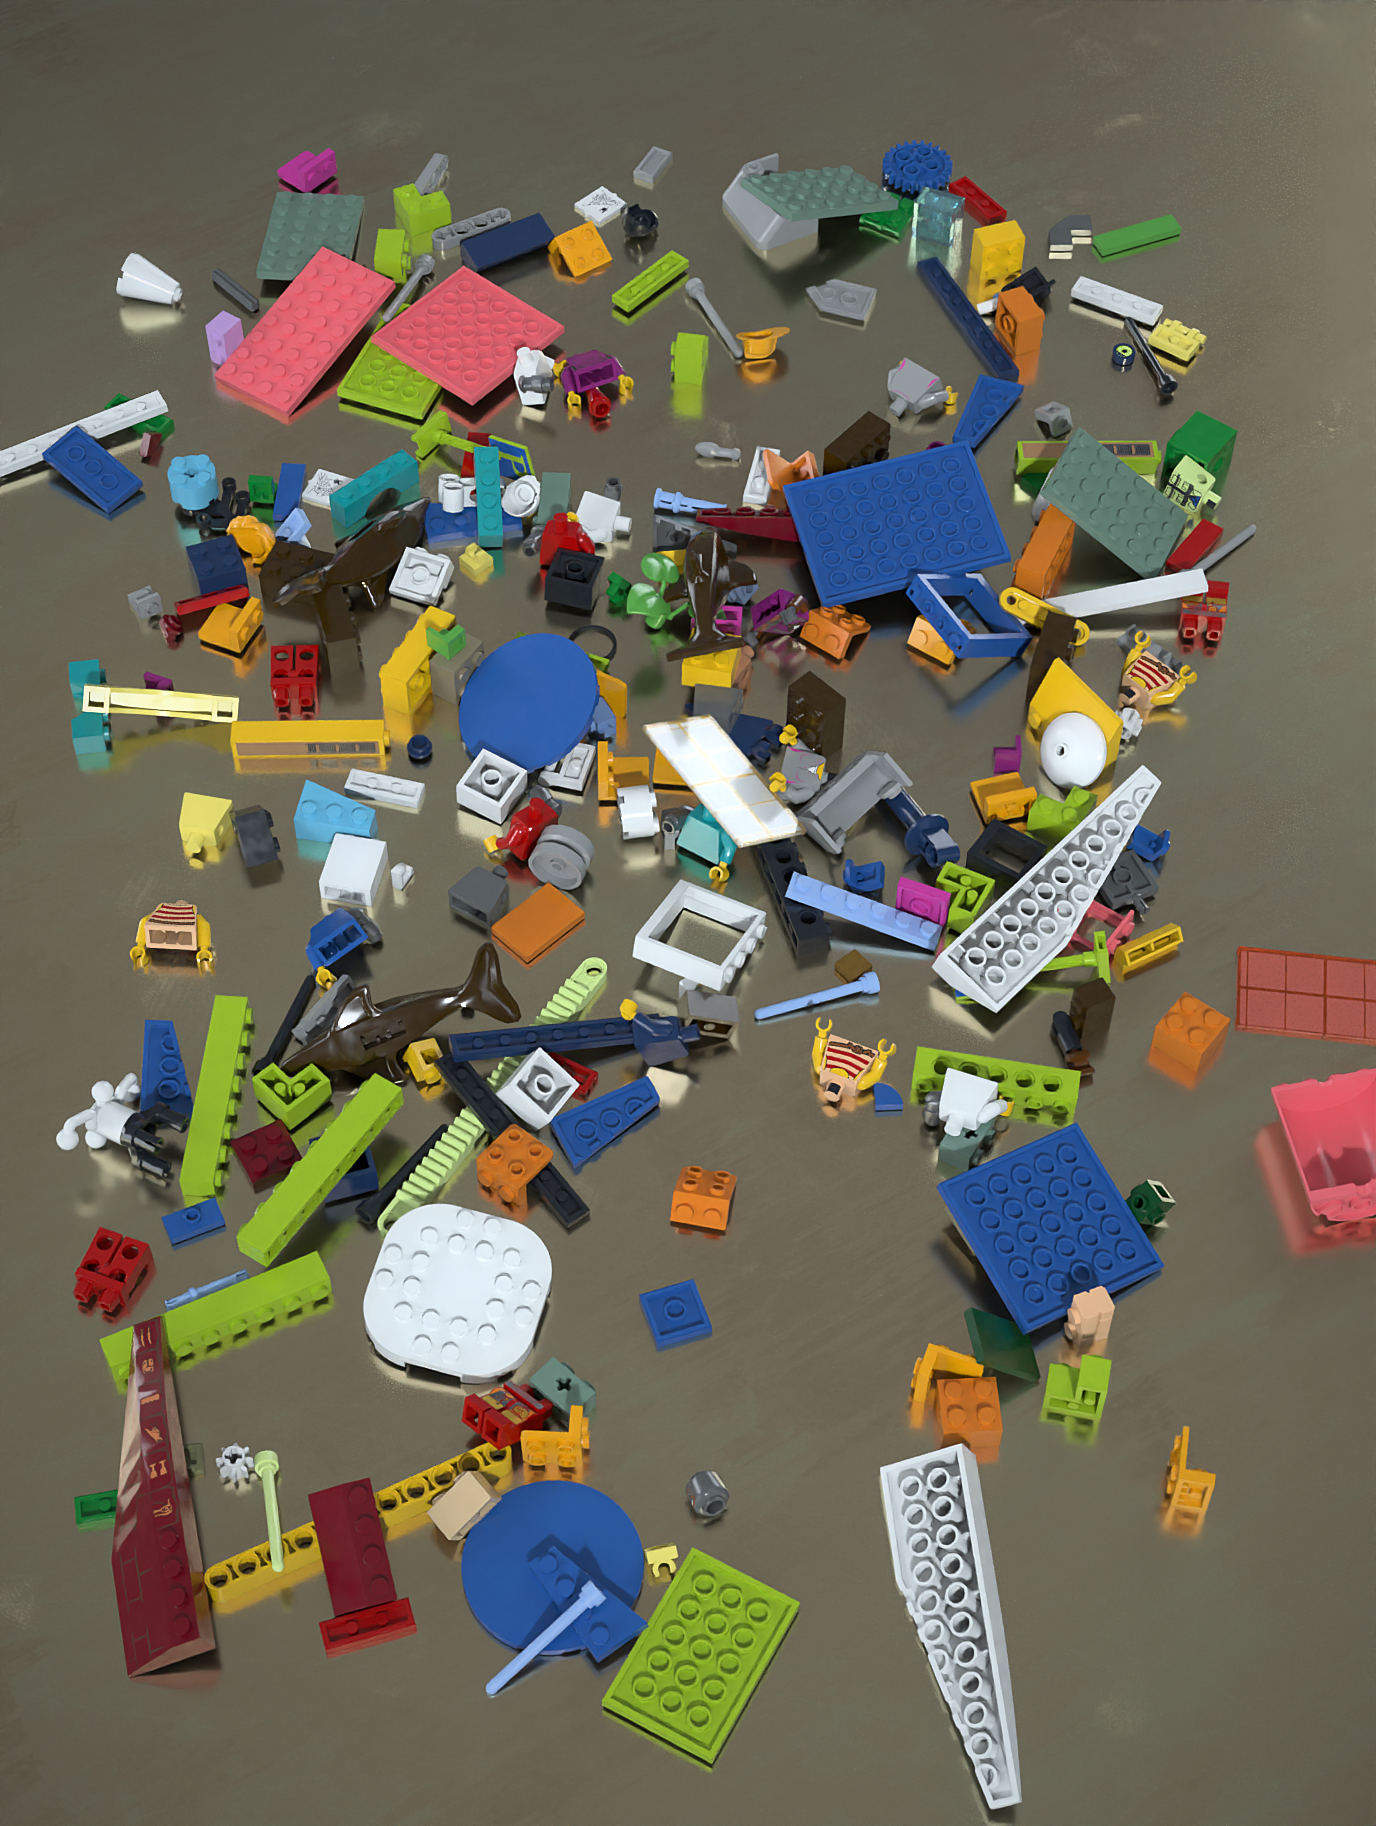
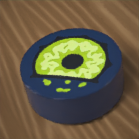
[1112,343,1136,365]

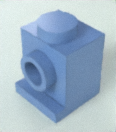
[588,697,616,740]

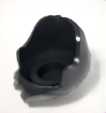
[622,204,659,238]

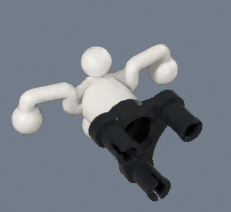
[56,1073,190,1178]

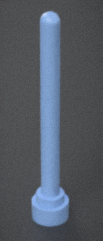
[754,971,880,1019]
[486,1580,607,1694]

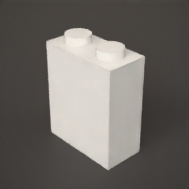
[319,833,388,906]

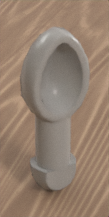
[695,442,741,460]

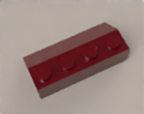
[307,1477,397,1616]

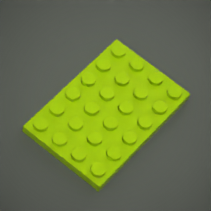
[337,303,442,419]
[602,1547,800,1764]

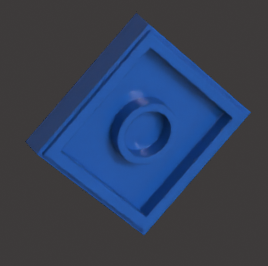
[639,1279,712,1348]

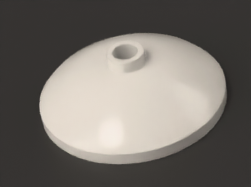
[1040,713,1107,789]

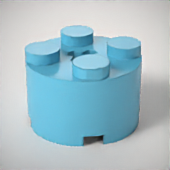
[167,454,219,510]

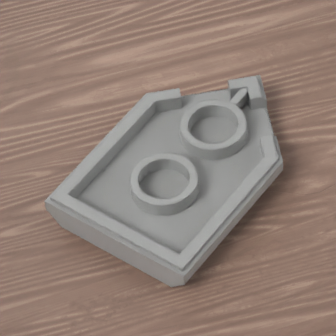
[806,279,877,321]

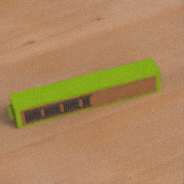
[1013,441,1162,475]

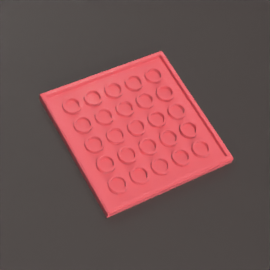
[371,266,565,406]

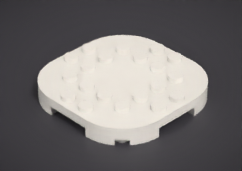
[363,1204,552,1384]

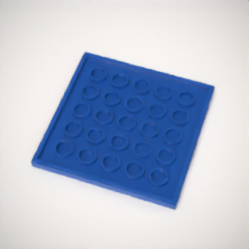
[936,1122,1165,1335]

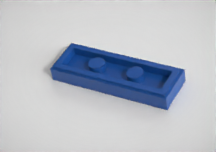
[273,463,306,521]

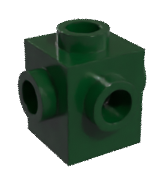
[1125,1180,1176,1225]

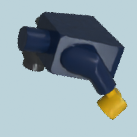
[620,999,701,1067]

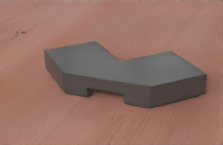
[1048,215,1093,251]

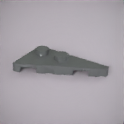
[652,515,737,556]

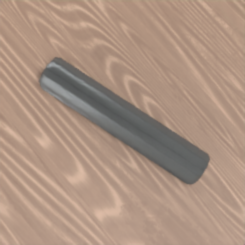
[211,268,260,311]

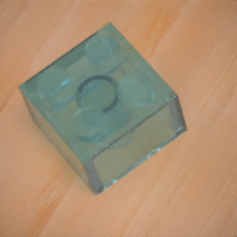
[912,186,965,248]

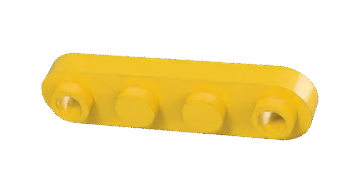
[998,587,1090,646]

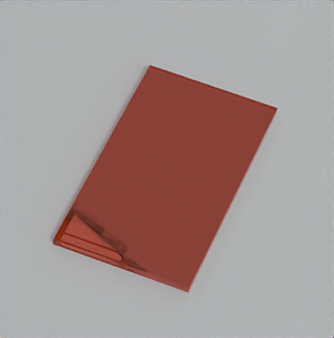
[1235,946,1376,1043]

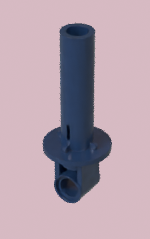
[884,786,960,868]

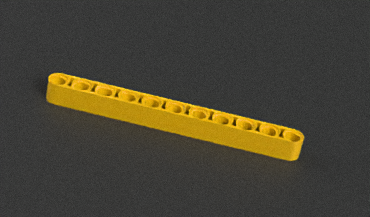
[204,1442,512,1602]

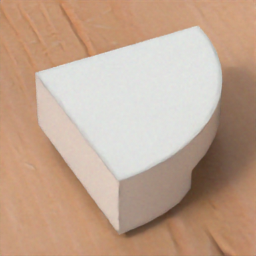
[391,863,414,890]

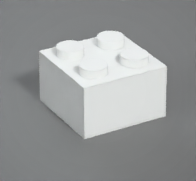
[456,749,527,824]
[496,1047,580,1131]

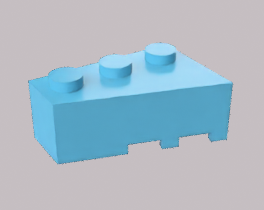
[293,779,378,843]

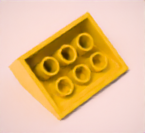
[1028,657,1124,784]

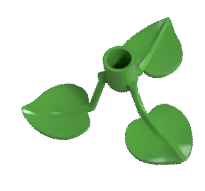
[627,553,727,629]

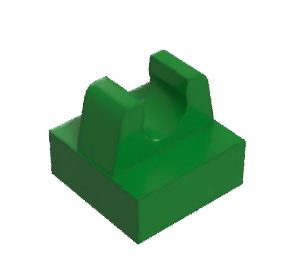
[605,571,632,605]

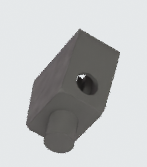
[693,683,744,734]
[448,865,509,928]

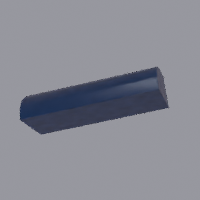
[461,212,556,273]

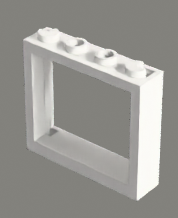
[633,879,767,991]

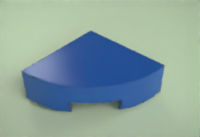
[873,1082,903,1111]

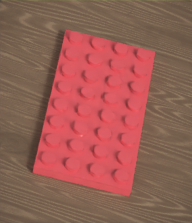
[214,246,396,417]

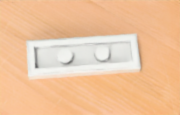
[743,446,780,505]
[344,768,425,809]

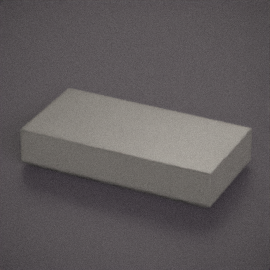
[633,146,673,184]

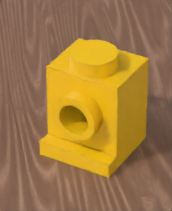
[403,1038,443,1084]

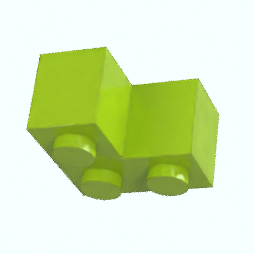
[393,183,452,236]
[374,229,412,279]
[671,332,709,385]
[1026,786,1098,844]
[935,861,995,933]
[252,1063,333,1130]
[1042,1355,1112,1418]

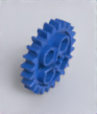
[882,140,953,194]

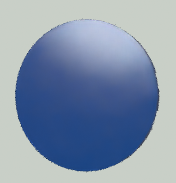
[459,633,600,773]
[461,1480,644,1655]

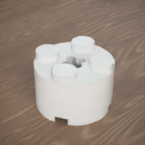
[617,784,660,840]

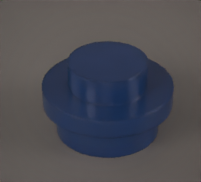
[407,735,433,759]

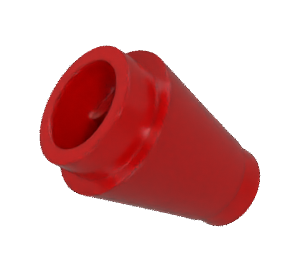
[586,387,611,417]

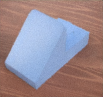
[274,508,312,548]

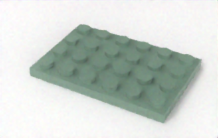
[741,165,899,222]
[256,191,364,280]
[1040,427,1188,579]

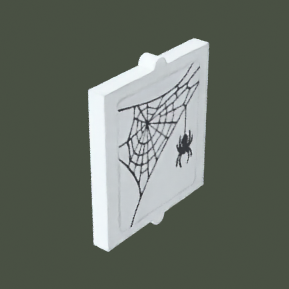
[575,186,627,225]
[302,469,354,506]

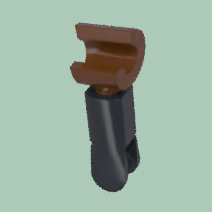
[1051,1011,1095,1076]

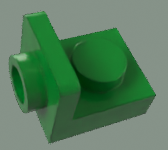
[248,475,278,503]

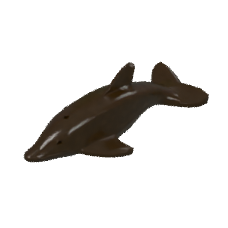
[272,497,431,609]
[663,527,757,662]
[280,942,522,1084]

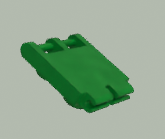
[859,191,919,238]

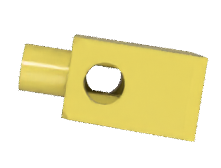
[179,792,234,853]

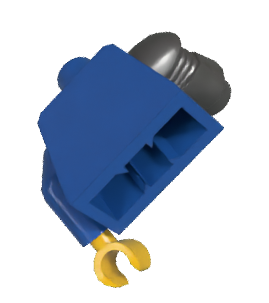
[305,907,383,989]

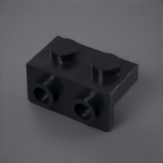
[1001,266,1056,303]

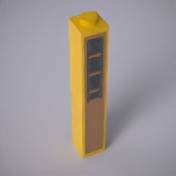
[230,720,390,757]

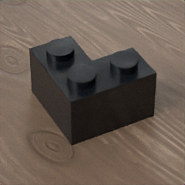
[229,805,281,868]

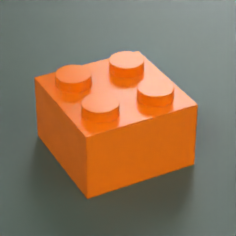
[995,286,1045,356]
[1151,992,1231,1072]
[935,1377,1003,1449]

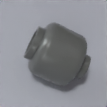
[685,1470,729,1516]

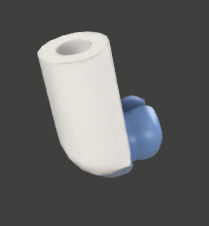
[977,292,1001,315]

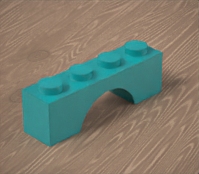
[474,447,503,547]
[329,449,419,528]
[68,659,110,755]

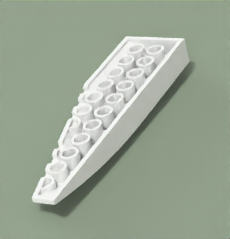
[932,765,1162,1013]
[880,1443,1022,1810]

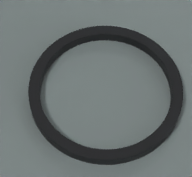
[569,625,617,659]

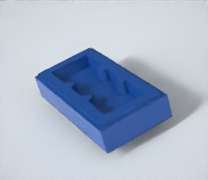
[161,1197,225,1244]

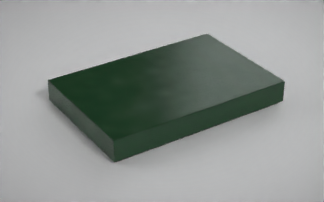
[964,1307,1041,1382]

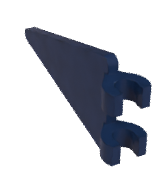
[685,703,784,762]

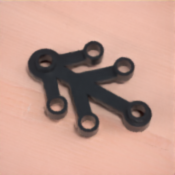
[183,477,251,529]

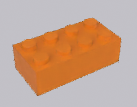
[1011,503,1076,600]

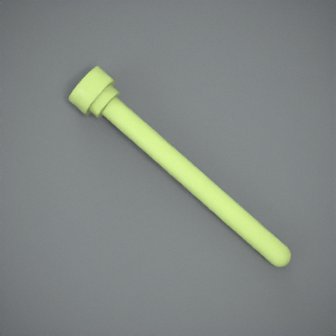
[254,1450,285,1572]

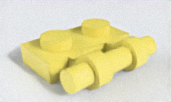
[1148,318,1207,362]

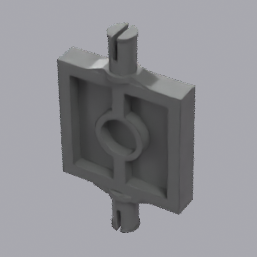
[1099,849,1159,915]

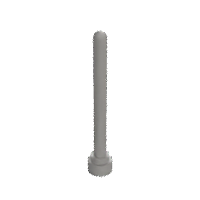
[382,254,435,322]
[685,278,743,357]
[1178,525,1257,573]

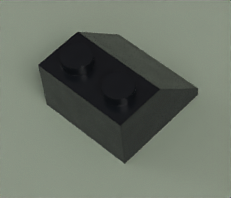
[544,547,605,610]

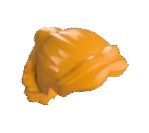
[226,515,276,565]

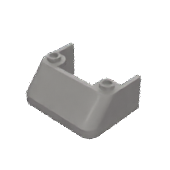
[722,153,818,250]
[793,750,913,854]

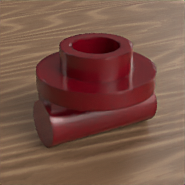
[158,614,183,642]

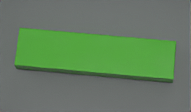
[1092,214,1182,256]

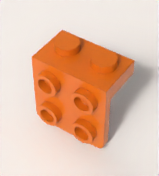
[762,449,819,492]
[800,605,871,659]
[476,1124,553,1207]
[670,1166,737,1230]

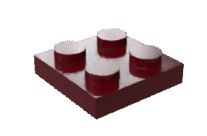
[230,1119,303,1189]

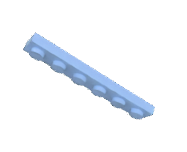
[785,872,943,951]

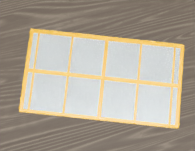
[642,714,807,848]

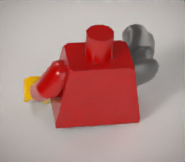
[523,512,595,565]
[483,785,563,861]

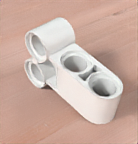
[438,474,507,513]

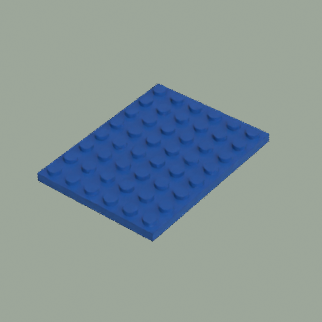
[783,440,1011,608]

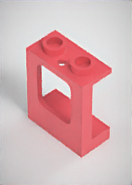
[1057,900,1135,956]

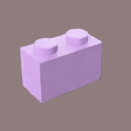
[205,311,244,365]

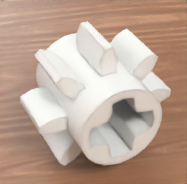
[1115,708,1143,739]
[216,1442,254,1483]

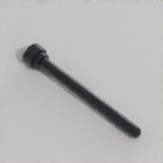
[1124,317,1178,395]
[251,975,316,1076]
[355,1124,449,1224]

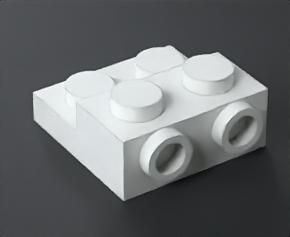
[389,547,455,607]

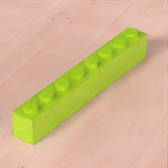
[179,995,254,1197]
[236,1073,404,1267]
[99,1251,332,1382]

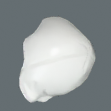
[501,475,541,517]

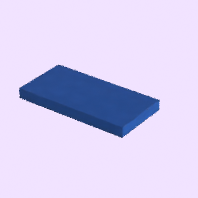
[42,426,143,514]

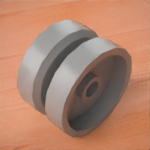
[528,825,595,890]

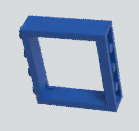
[906,573,1033,658]

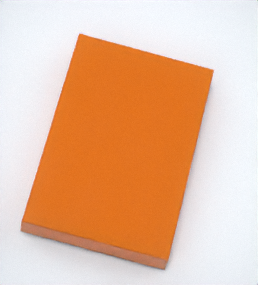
[491,882,585,963]

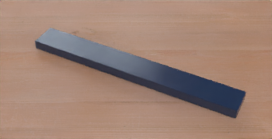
[917,256,1020,380]
[448,1013,660,1063]

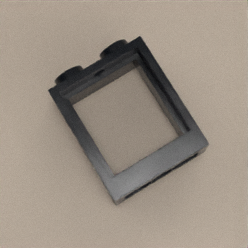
[965,819,1048,890]

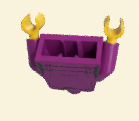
[561,349,634,412]

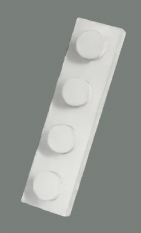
[1071,276,1163,326]

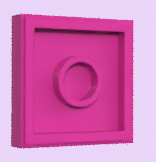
[895,877,951,931]

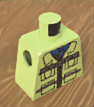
[1163,455,1222,512]

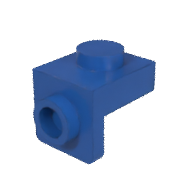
[1126,824,1171,862]
[843,859,885,894]

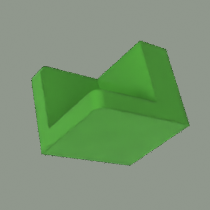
[426,624,466,660]

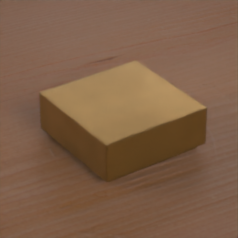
[835,949,873,983]

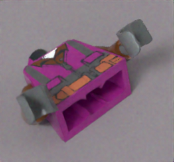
[743,588,809,648]

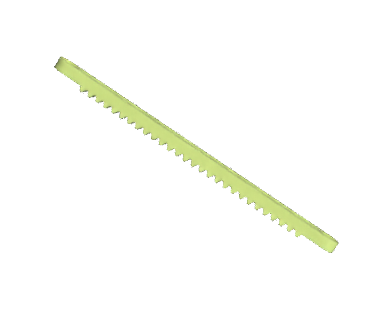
[378,957,607,1239]

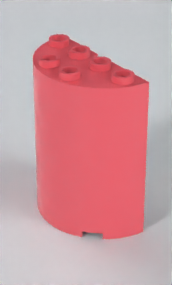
[1270,1068,1376,1221]

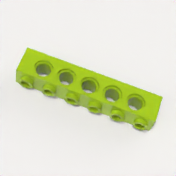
[911,1046,1081,1114]

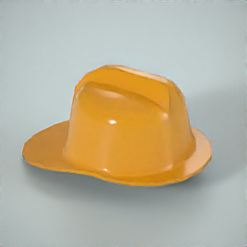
[736,327,790,359]

